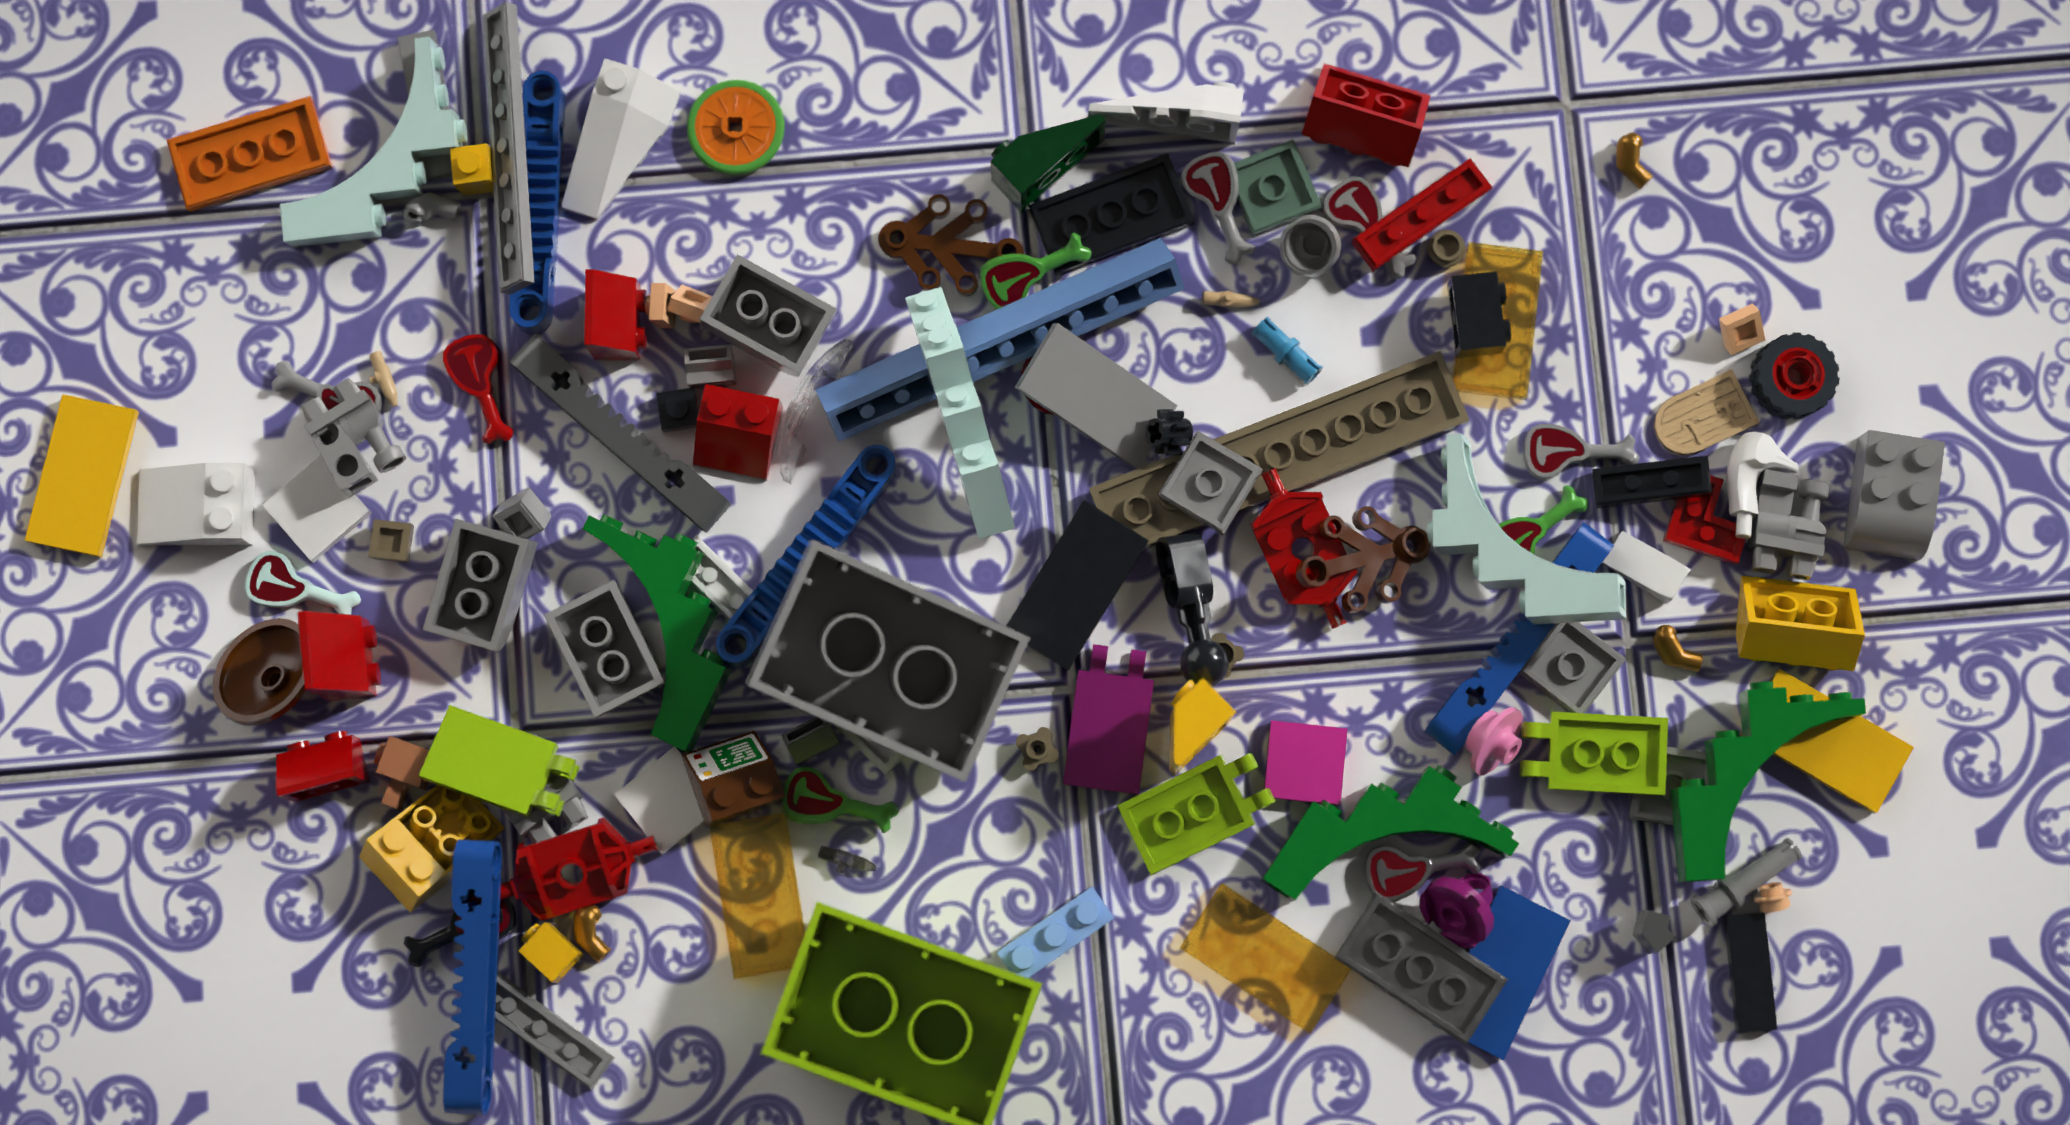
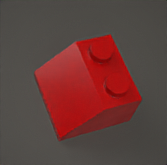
[584,269,647,360]
[693,384,783,480]
[276,731,370,802]

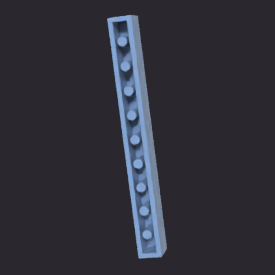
[815,238,1185,442]

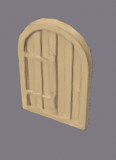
[1654,369,1760,455]

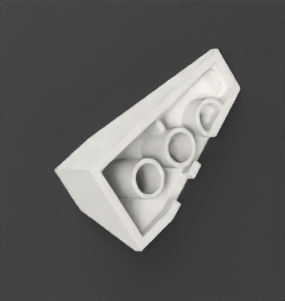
[561,58,681,220]
[1088,82,1244,143]

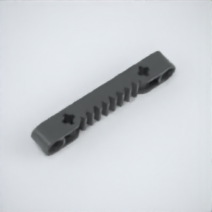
[509,334,732,533]

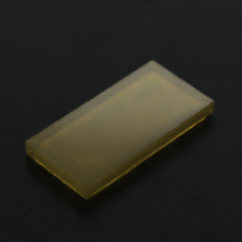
[1452,242,1543,400]
[710,813,806,979]
[1180,883,1351,1034]

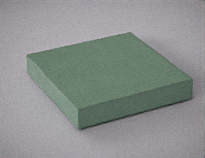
[1234,139,1322,237]

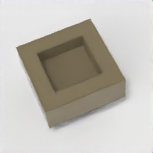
[368,519,414,563]

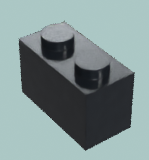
[1447,272,1511,358]

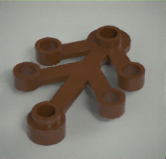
[878,194,1024,297]
[1296,506,1431,613]

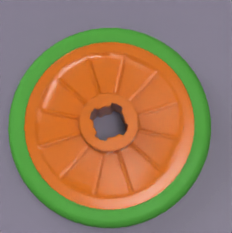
[687,80,785,175]

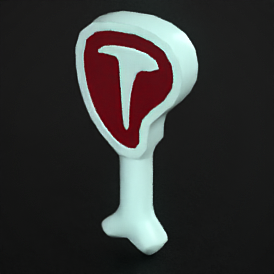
[245,551,361,615]

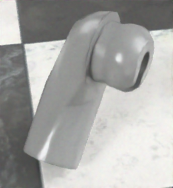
[403,192,461,224]

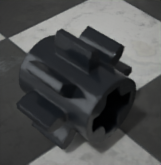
[1146,409,1193,456]

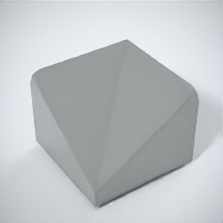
[493,487,551,539]

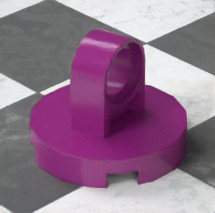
[1419,873,1494,949]

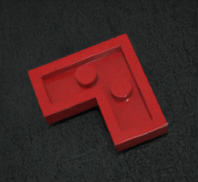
[1663,475,1746,565]

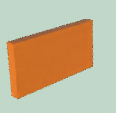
[166,96,333,212]

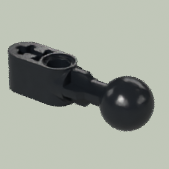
[1156,532,1229,687]

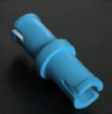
[1252,317,1323,385]

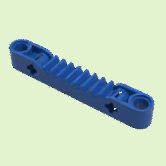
[509,70,566,335]
[716,445,896,668]
[1424,522,1614,755]
[443,839,502,1115]

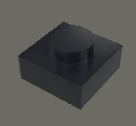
[656,387,698,433]

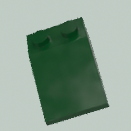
[990,114,1106,213]

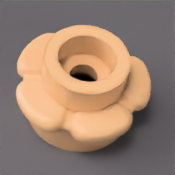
[1754,882,1792,913]

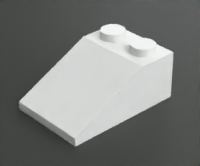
[137,463,255,545]

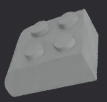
[699,254,837,377]
[1843,430,1945,561]
[422,519,538,652]
[544,580,666,718]

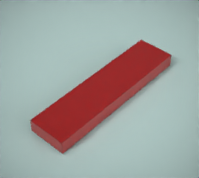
[1351,158,1493,272]

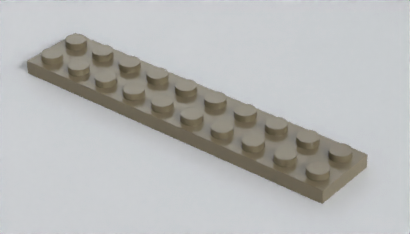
[1088,351,1470,549]

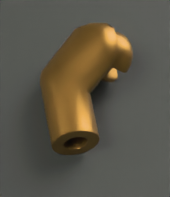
[1616,132,1653,190]
[1653,625,1703,672]
[573,905,611,963]

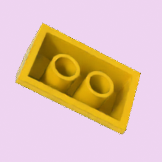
[1735,575,1865,671]
[1169,678,1236,776]

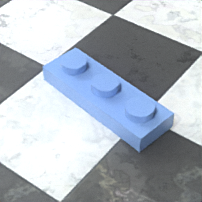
[997,886,1114,978]

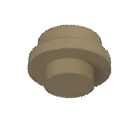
[1427,230,1466,268]

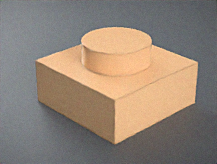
[645,283,676,329]
[667,285,713,323]
[1719,303,1765,355]

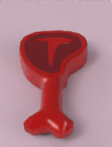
[443,334,514,444]

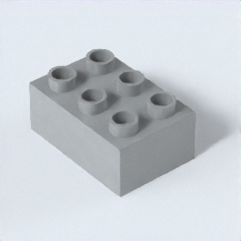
[745,540,1030,782]

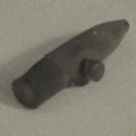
[818,845,877,873]

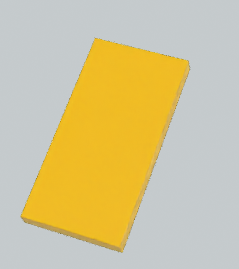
[24,394,139,558]
[1740,668,1914,814]

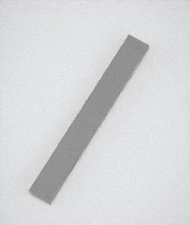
[483,1,534,295]

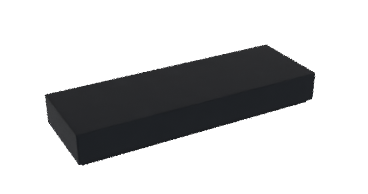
[1592,455,1712,509]
[1724,913,1778,1033]

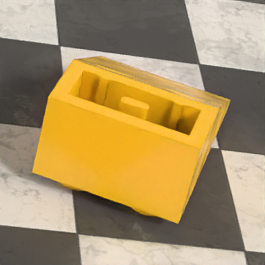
[359,785,505,913]

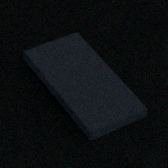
[1028,153,1195,276]
[1006,500,1149,671]

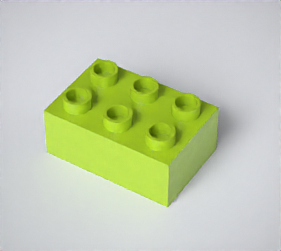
[761,902,1042,1125]

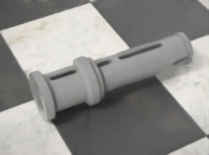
[1691,838,1802,928]

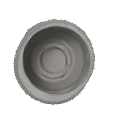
[1279,215,1342,278]

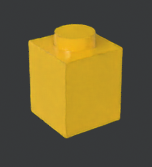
[450,143,494,196]
[518,922,584,983]

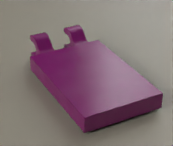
[1063,644,1154,795]

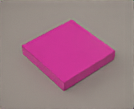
[1264,720,1348,806]

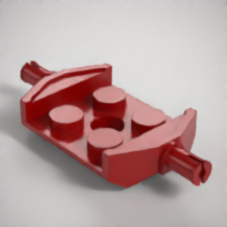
[1250,468,1358,629]
[500,817,658,921]

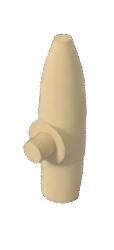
[1201,291,1260,308]
[369,351,398,407]

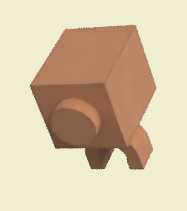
[374,736,429,810]

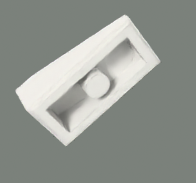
[1602,531,1691,604]

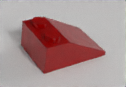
[297,611,381,702]

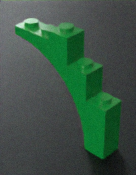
[582,514,732,752]
[1670,681,1866,883]
[1260,765,1519,902]

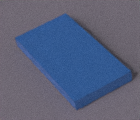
[1432,885,1571,1060]

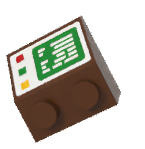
[681,731,786,828]

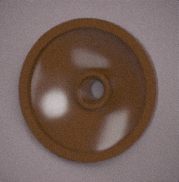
[213,618,307,726]

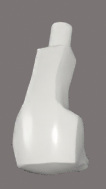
[1727,432,1798,539]

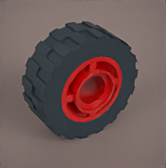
[1749,333,1840,420]

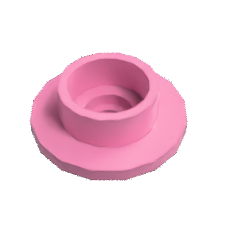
[1465,707,1523,775]

